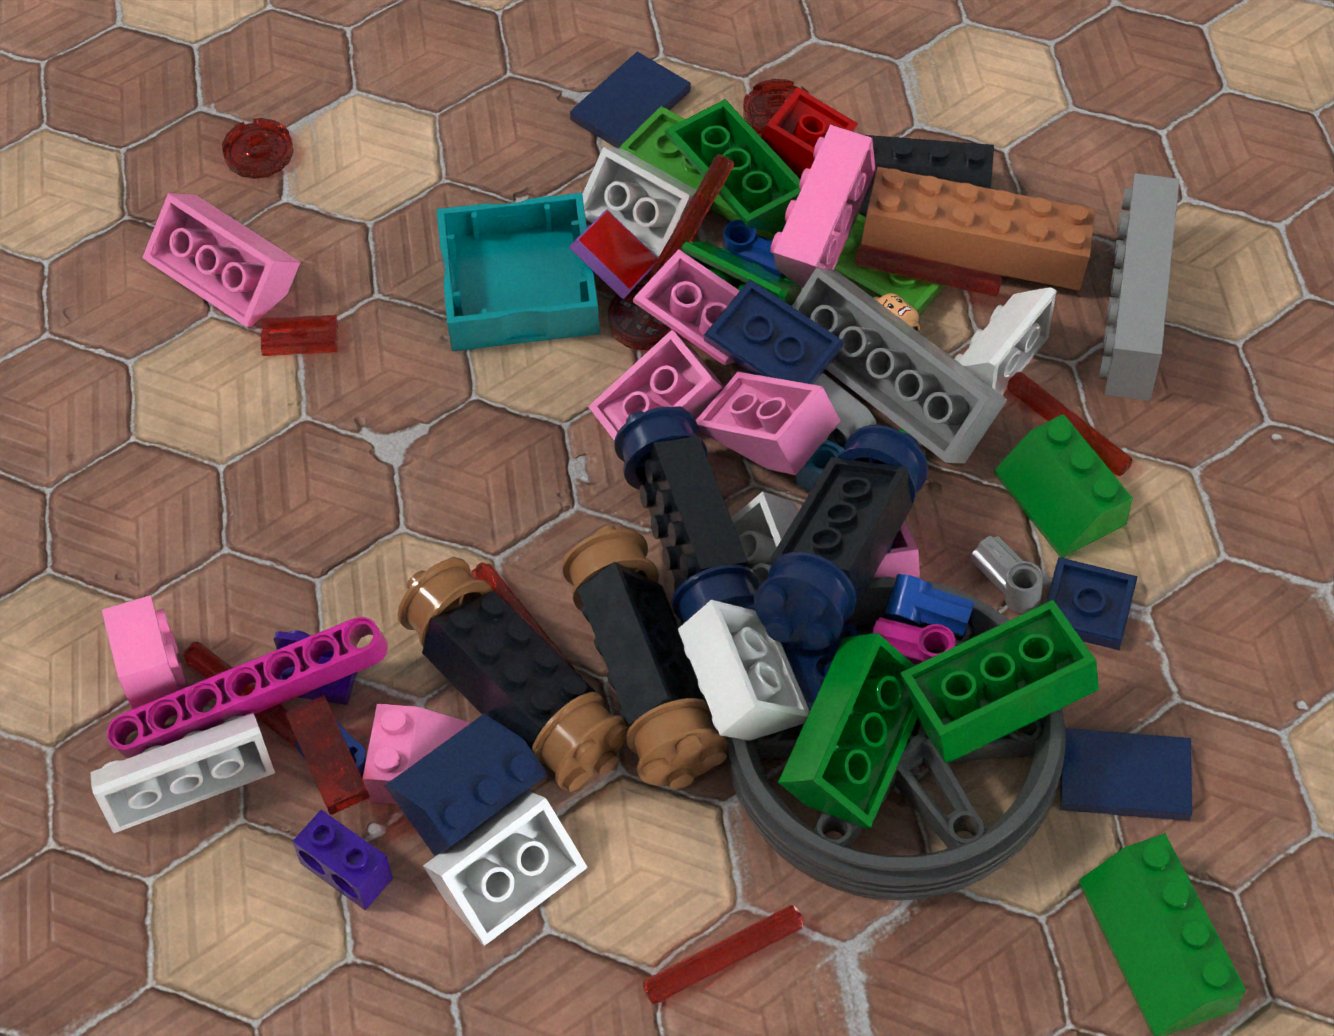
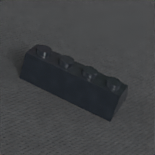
[859,135,994,217]

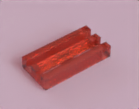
[260,315,338,356]

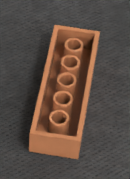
[860,167,1096,291]

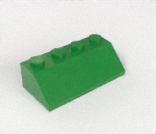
[665,99,801,234]
[900,600,1099,764]
[778,633,918,828]
[1079,833,1246,1036]

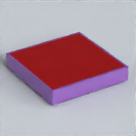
[569,209,660,299]

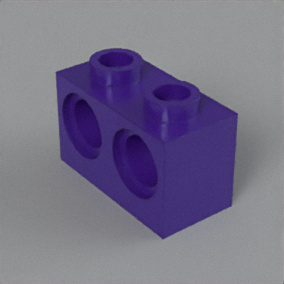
[292,810,393,910]

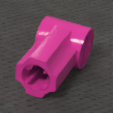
[872,618,955,665]

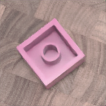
[102,595,188,710]

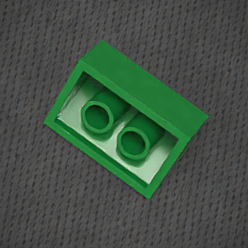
[682,242,802,306]
[994,414,1133,558]

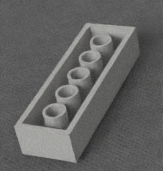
[1099,173,1180,401]
[792,267,1008,463]

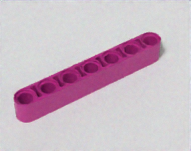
[107,617,388,759]

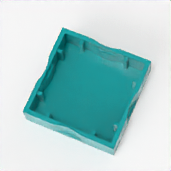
[436,193,600,351]

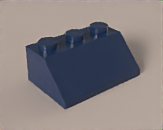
[384,714,548,856]

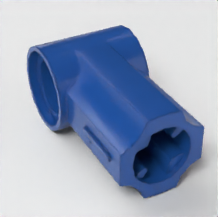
[722,219,786,279]
[884,574,974,637]

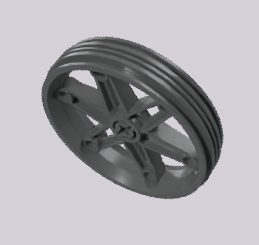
[726,577,1066,900]

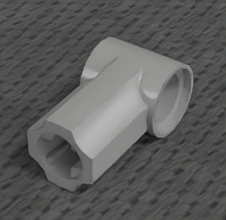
[971,535,1043,614]

